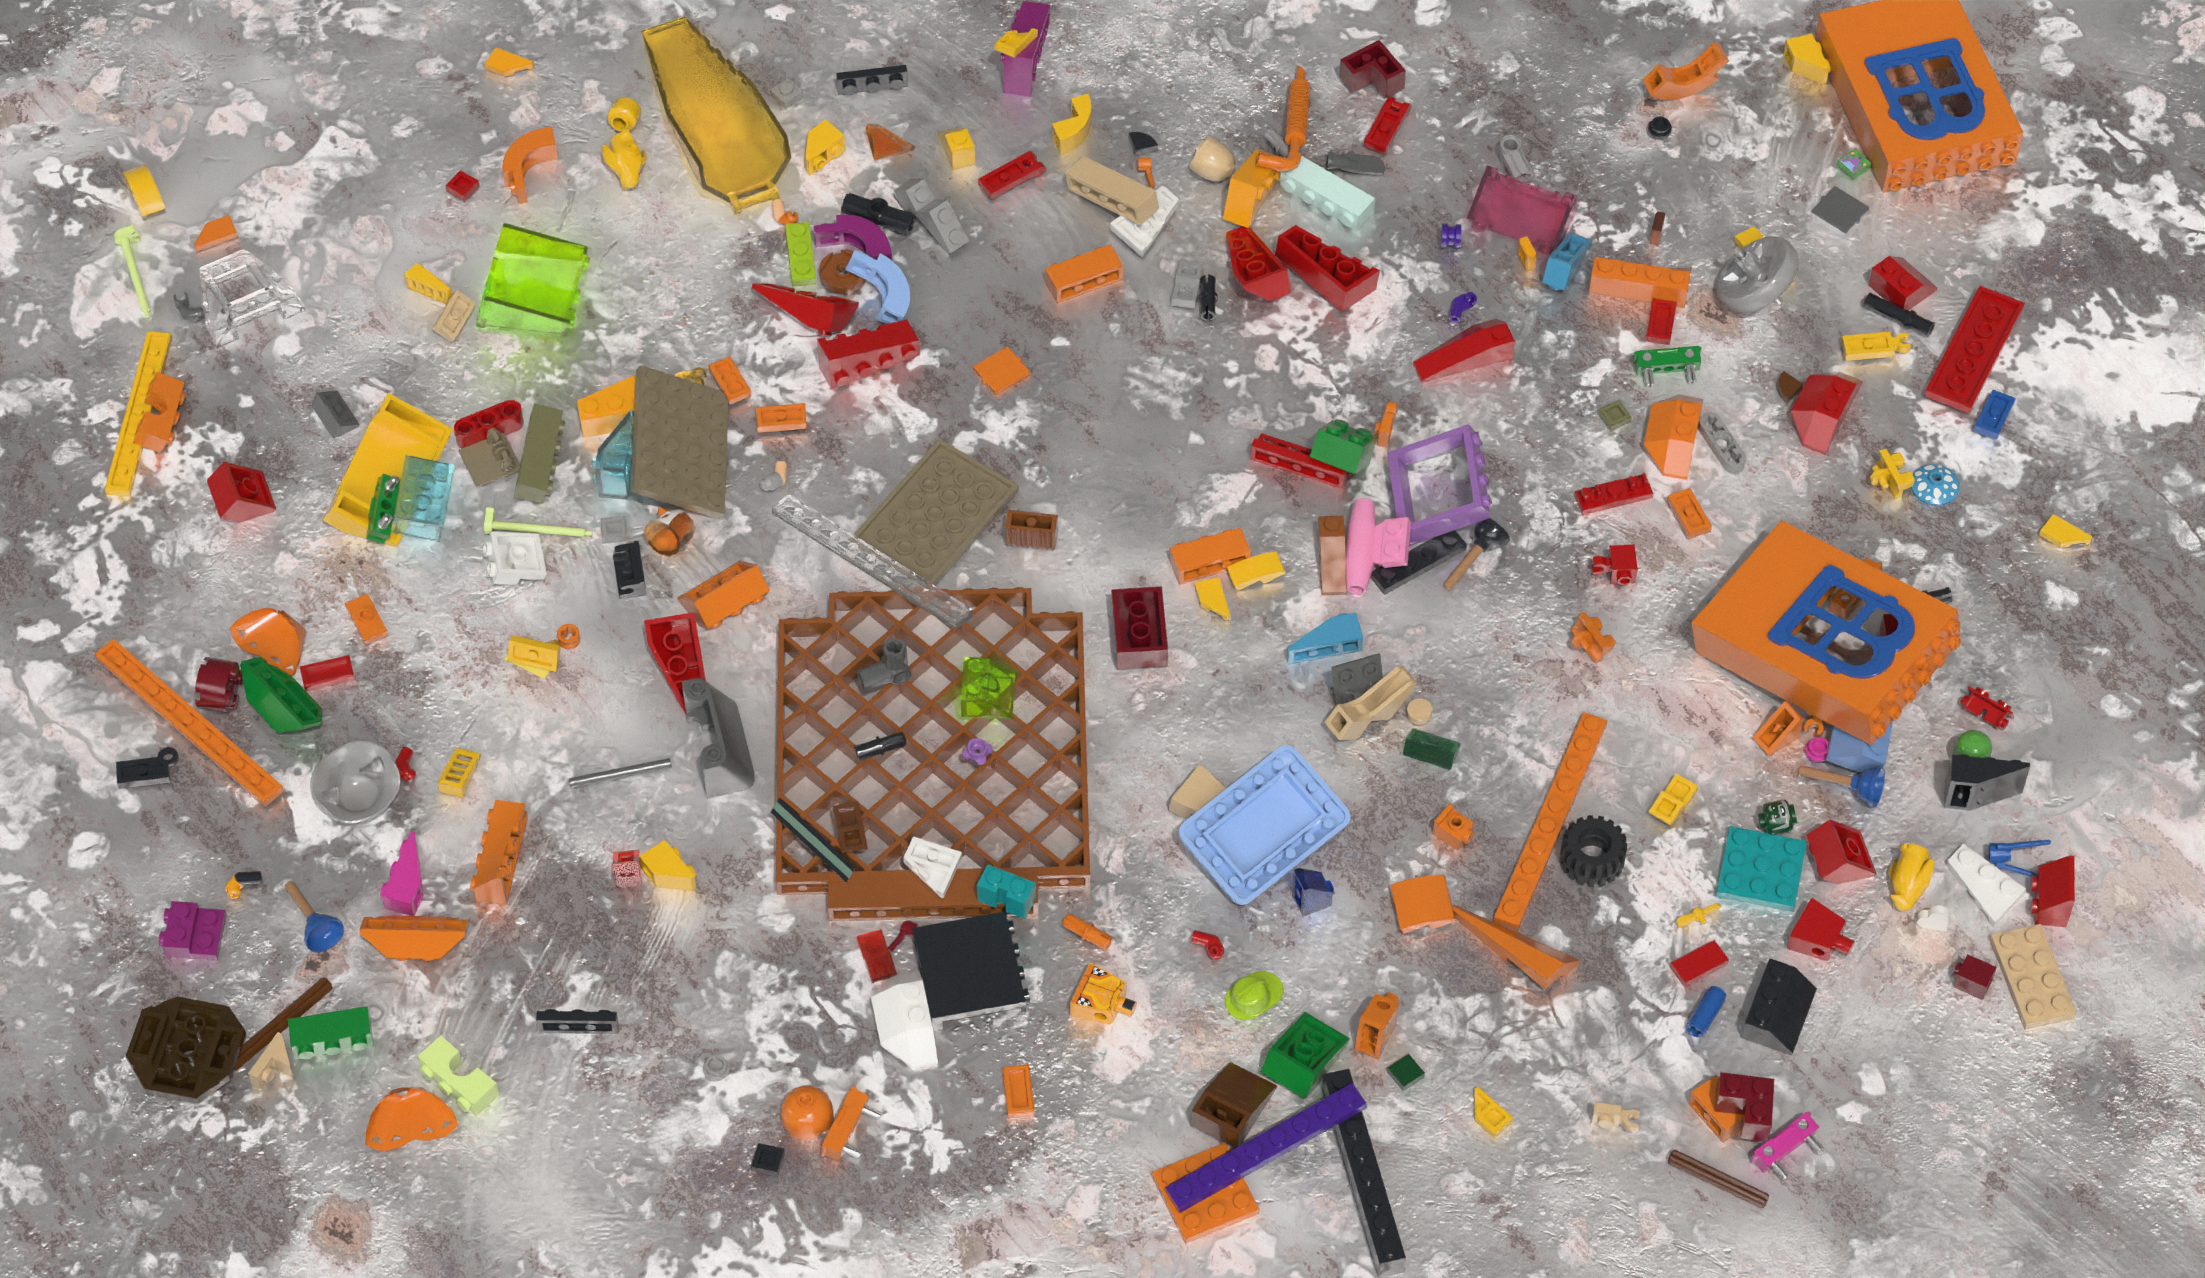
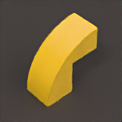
[1052,94,1091,156]
[122,164,165,217]

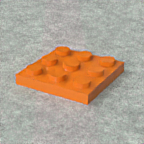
[1152,1142,1260,1244]

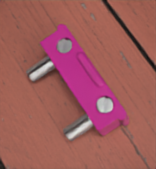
[1750,1112,1824,1180]

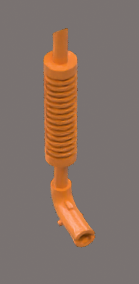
[1256,66,1310,173]

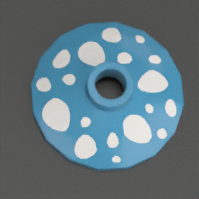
[1910,464,1960,506]

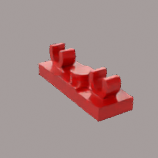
[1574,473,1653,516]

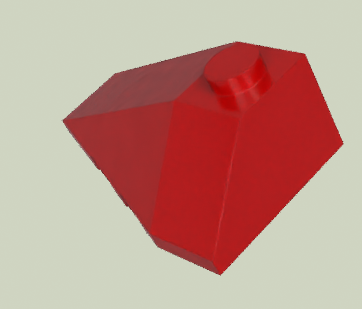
[752,282,859,336]
[644,612,706,715]

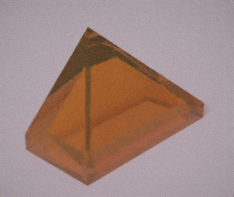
[865,124,915,160]

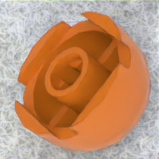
[780,1085,834,1140]

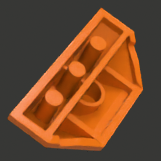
[1643,395,1704,480]
[359,915,469,961]

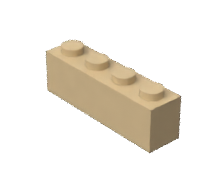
[1065,156,1159,225]

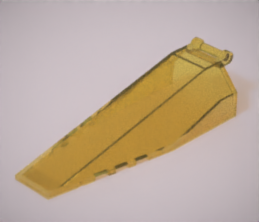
[641,16,791,214]

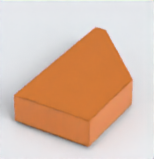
[194,215,238,252]

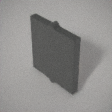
[1812,186,1869,234]

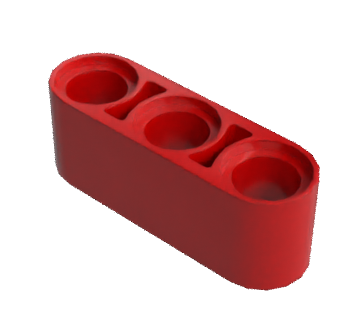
[454,400,524,449]

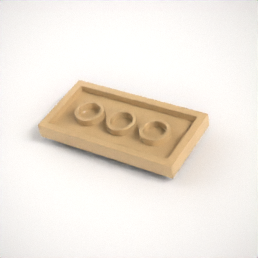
[1990,924,2077,1030]

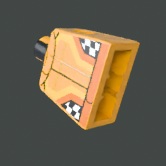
[1070,963,1137,1025]

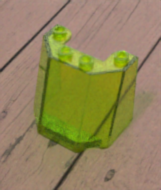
[475,223,590,337]

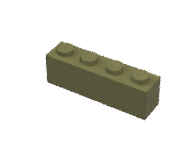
[514,403,565,504]

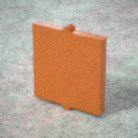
[973,346,1031,395]

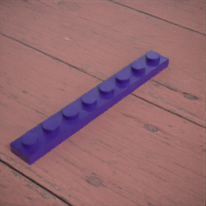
[1166,1083,1367,1213]

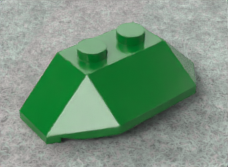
[240,657,322,733]

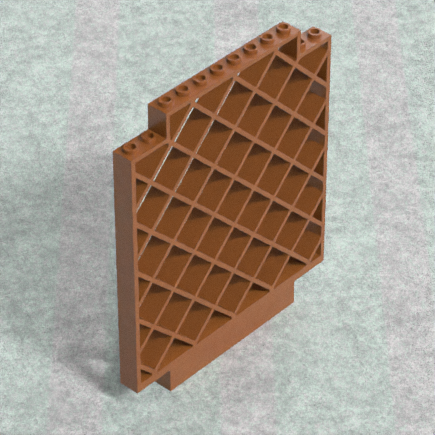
[776,587,1090,921]

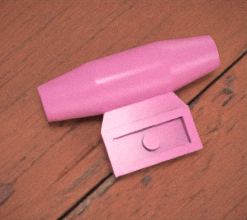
[1345,498,1411,595]

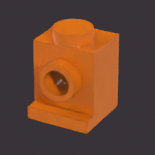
[1433,804,1475,851]

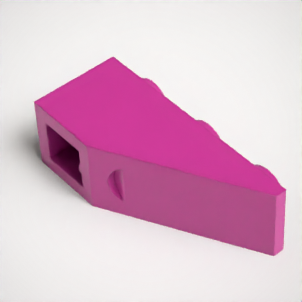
[380,831,424,916]

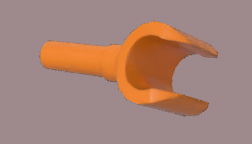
[1138,157,1156,188]

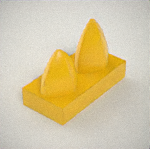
[508,635,561,672]

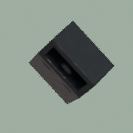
[1944,754,2030,811]

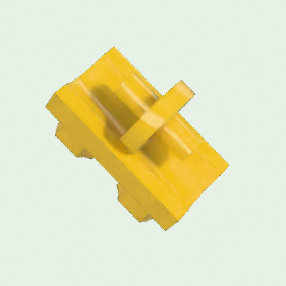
[1869,449,1915,499]

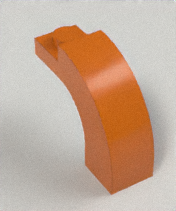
[1642,42,1729,100]
[502,126,558,204]

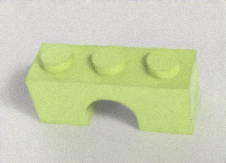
[417,1035,499,1116]

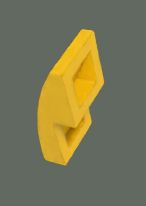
[1227,551,1286,591]
[1649,774,1698,826]

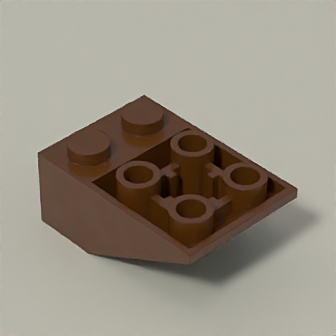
[1191,1062,1277,1148]

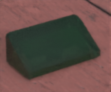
[1403,728,1461,770]

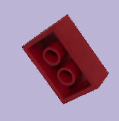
[1111,586,1168,670]

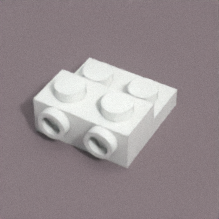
[482,532,547,585]

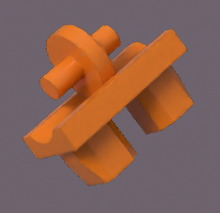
[1571,612,1616,663]

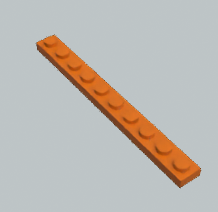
[94,638,284,807]
[1493,712,1608,930]

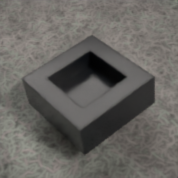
[751,1143,785,1177]

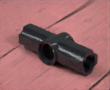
[841,193,915,234]

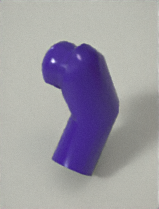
[1449,292,1477,323]

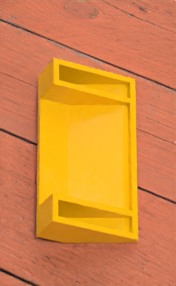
[322,393,453,547]

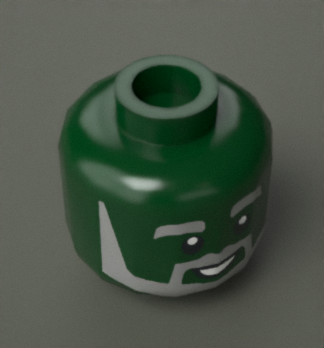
[1758,799,1797,835]

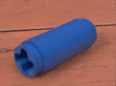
[1686,986,1727,1038]

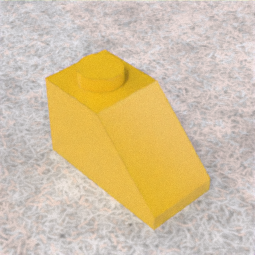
[938,126,975,170]

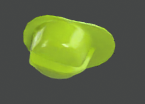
[1225,971,1284,1021]

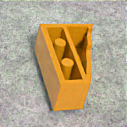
[1223,149,1281,228]
[577,374,636,438]

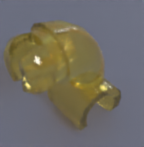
[674,367,707,385]

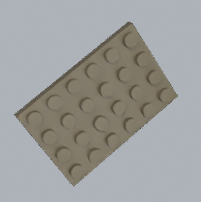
[630,365,729,519]
[850,438,1019,591]

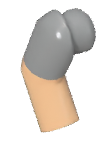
[760,461,787,491]

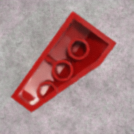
[1226,226,1291,301]
[1413,319,1515,383]

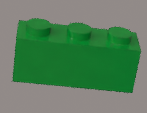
[288,1006,374,1060]

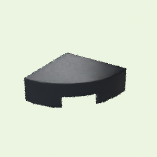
[1129,132,1158,156]

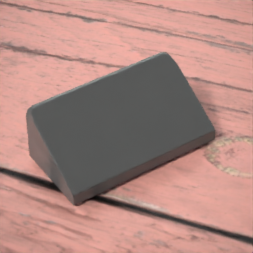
[311,391,360,438]

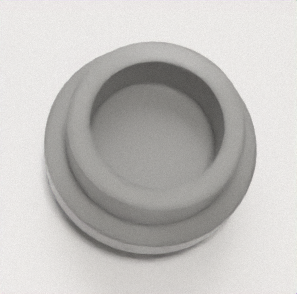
[703,1055,730,1081]

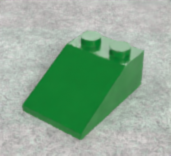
[1260,1012,1350,1099]

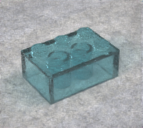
[391,455,455,542]

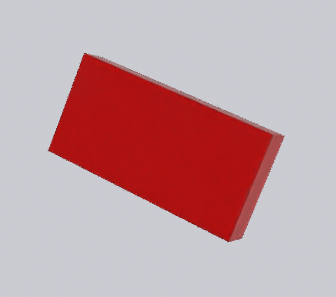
[1646,298,1677,345]
[300,655,355,692]
[1670,940,1729,987]

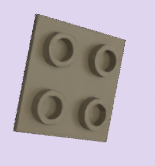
[458,428,520,488]

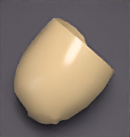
[1188,135,1236,182]

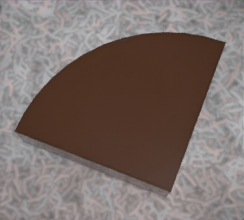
[1778,371,1803,404]

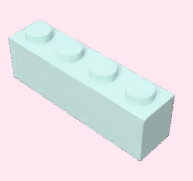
[1280,156,1375,231]

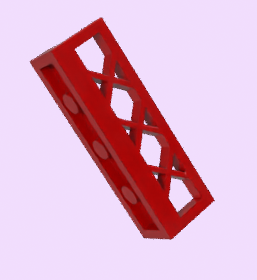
[1250,433,1350,489]

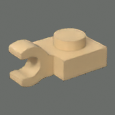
[1591,1102,1640,1133]

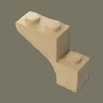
[1324,666,1418,740]

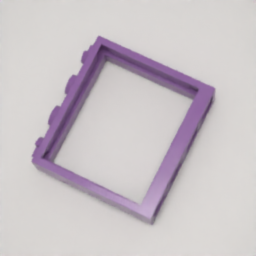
[1387,424,1492,546]

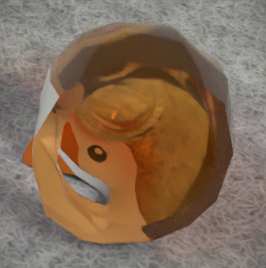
[644,507,696,556]

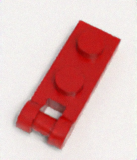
[1364,96,1412,154]
[978,151,1046,200]

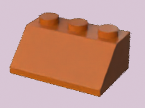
[677,561,770,629]

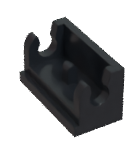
[613,540,647,599]

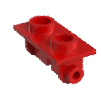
[1960,686,2014,729]

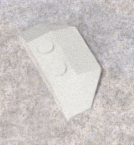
[871,970,938,1069]

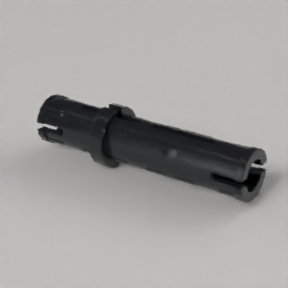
[1863,292,1935,337]

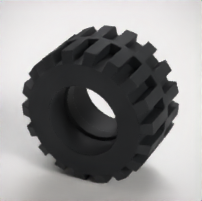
[1560,815,1627,887]

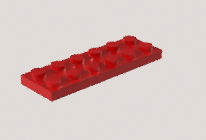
[1924,286,2025,414]

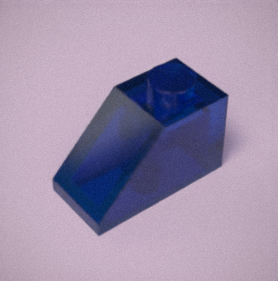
[1292,868,1335,917]

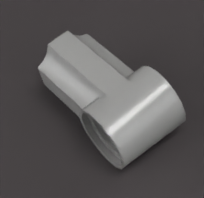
[1498,135,1534,185]

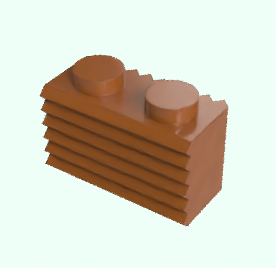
[1005,510,1058,551]

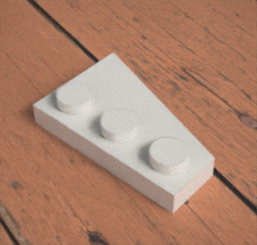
[1110,185,1179,257]
[1946,844,2026,928]

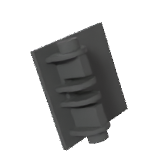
[1330,653,1383,706]

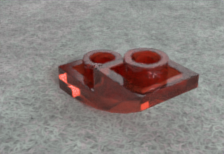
[856,929,897,983]

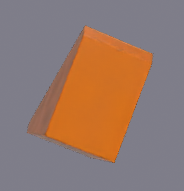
[1752,701,1803,756]

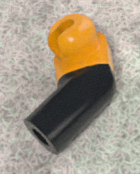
[225,871,262,899]

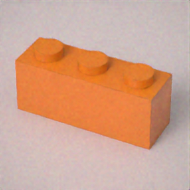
[1045,244,1123,304]
[1169,528,1251,585]

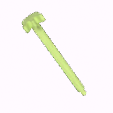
[113,224,150,317]
[484,507,593,537]

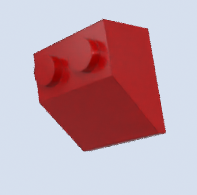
[1868,256,1937,310]
[207,462,276,523]
[1806,819,1877,884]
[2030,855,2075,927]

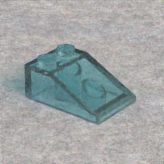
[591,410,634,500]

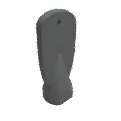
[1326,152,1385,176]

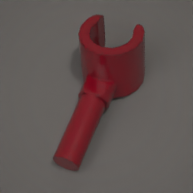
[887,921,918,952]

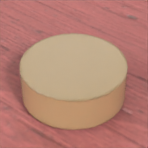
[1407,698,1433,725]

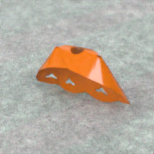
[230,608,306,676]
[365,1087,458,1151]

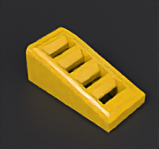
[404,263,452,304]
[438,748,481,798]

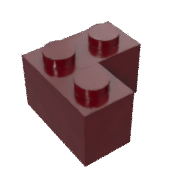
[1339,40,1406,98]
[1715,1072,1774,1142]

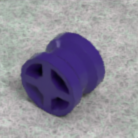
[1441,224,1461,248]

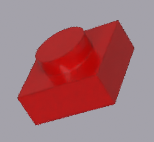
[445,170,480,202]

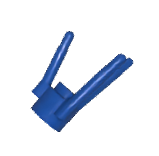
[1988,839,2051,877]

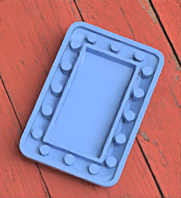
[1178,745,1351,905]

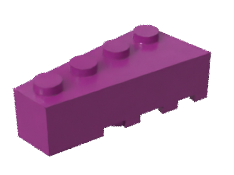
[1000,1,1050,97]

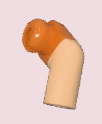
[772,199,799,226]

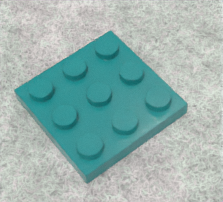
[1716,826,1807,912]

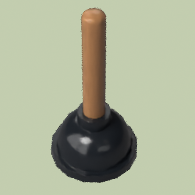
[1443,518,1510,590]

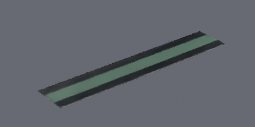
[770,798,855,883]

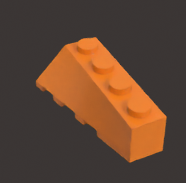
[1589,257,1692,308]
[470,800,528,905]

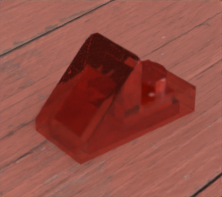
[612,849,642,888]

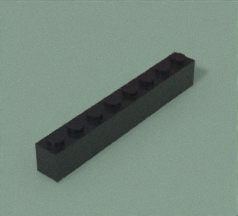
[1322,1069,1406,1278]

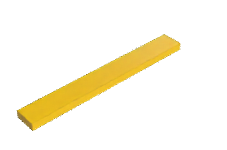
[105,331,173,497]

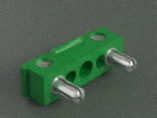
[1632,346,1702,387]
[366,474,401,544]

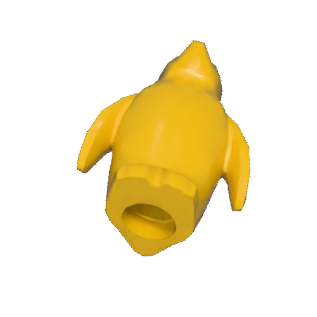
[602,129,647,191]
[1889,844,1934,911]

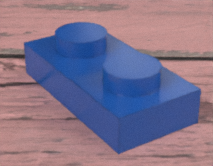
[1974,390,2016,440]

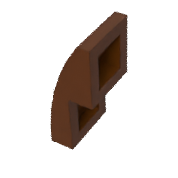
[833,801,868,854]

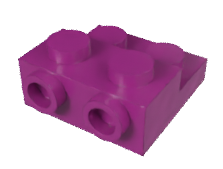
[159,901,227,961]

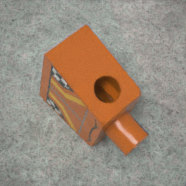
[1354,992,1400,1060]

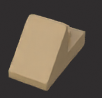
[248,1032,294,1090]

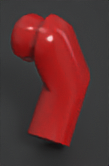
[395,747,416,782]
[1191,930,1224,960]

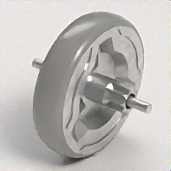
[1717,236,1799,313]

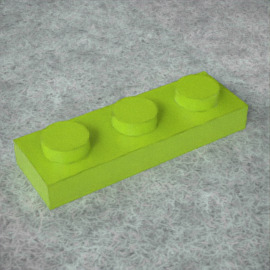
[785,222,816,287]

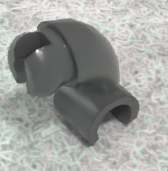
[173,292,205,322]

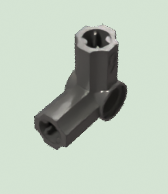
[857,637,912,692]

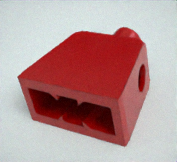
[1787,898,1855,961]

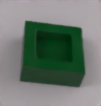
[1387,1054,1425,1091]

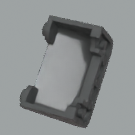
[682,678,755,799]

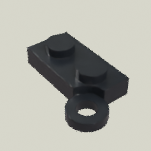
[116,747,179,789]

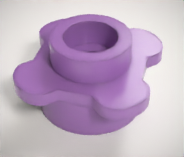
[963,738,993,765]

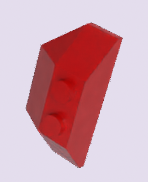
[1790,372,1863,455]

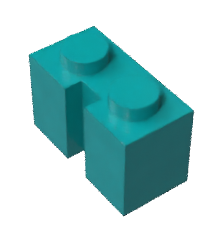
[977,864,1036,919]

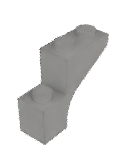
[894,179,969,253]

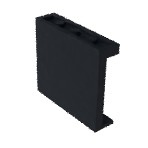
[913,911,1030,1031]

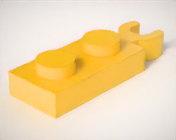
[1841,332,1911,361]

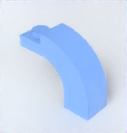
[845,250,910,324]

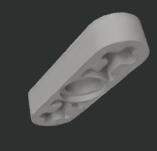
[1698,412,1746,474]

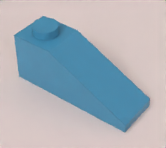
[1542,232,1592,290]
[1287,613,1363,665]

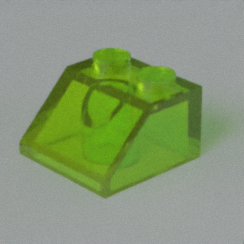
[961,657,1016,719]

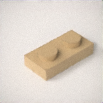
[432,290,476,343]

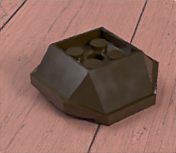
[126,996,246,1104]

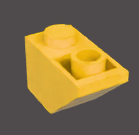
[1783,33,1831,84]
[806,119,846,175]
[639,840,697,891]

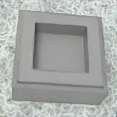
[600,516,628,544]

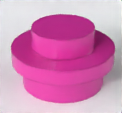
[1805,737,1829,762]

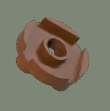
[819,250,866,296]

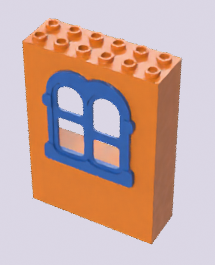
[1815,0,2023,193]
[1691,520,1962,746]

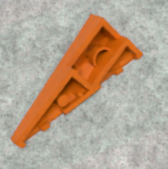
[1452,905,1580,990]

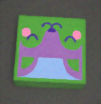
[1837,149,1871,180]

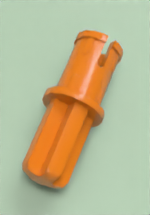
[1062,914,1114,951]

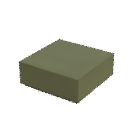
[1598,400,1632,432]

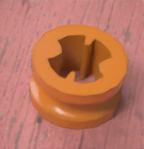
[557,624,580,649]

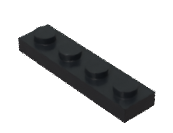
[1370,530,1467,595]

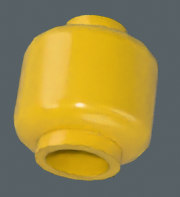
[607,97,641,132]

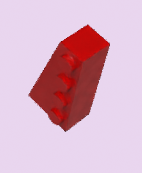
[1275,225,1380,312]
[817,320,920,389]

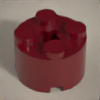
[195,657,243,712]

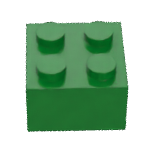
[1310,419,1378,474]

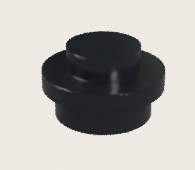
[1648,116,1672,139]

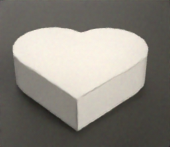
[1917,905,1949,931]

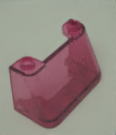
[1467,165,1580,255]

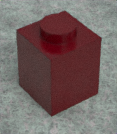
[1952,954,1997,1000]

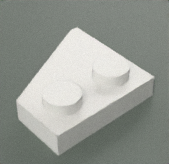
[904,837,962,898]

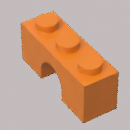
[133,372,186,453]

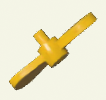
[1676,903,1722,927]

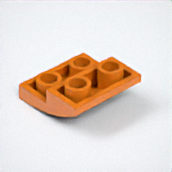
[1390,874,1456,934]

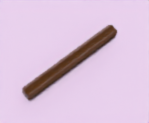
[234,977,333,1071]

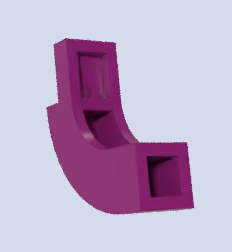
[814,215,892,260]

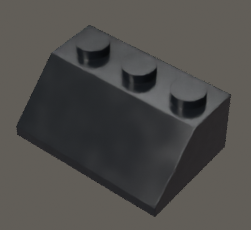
[1742,958,1817,1056]

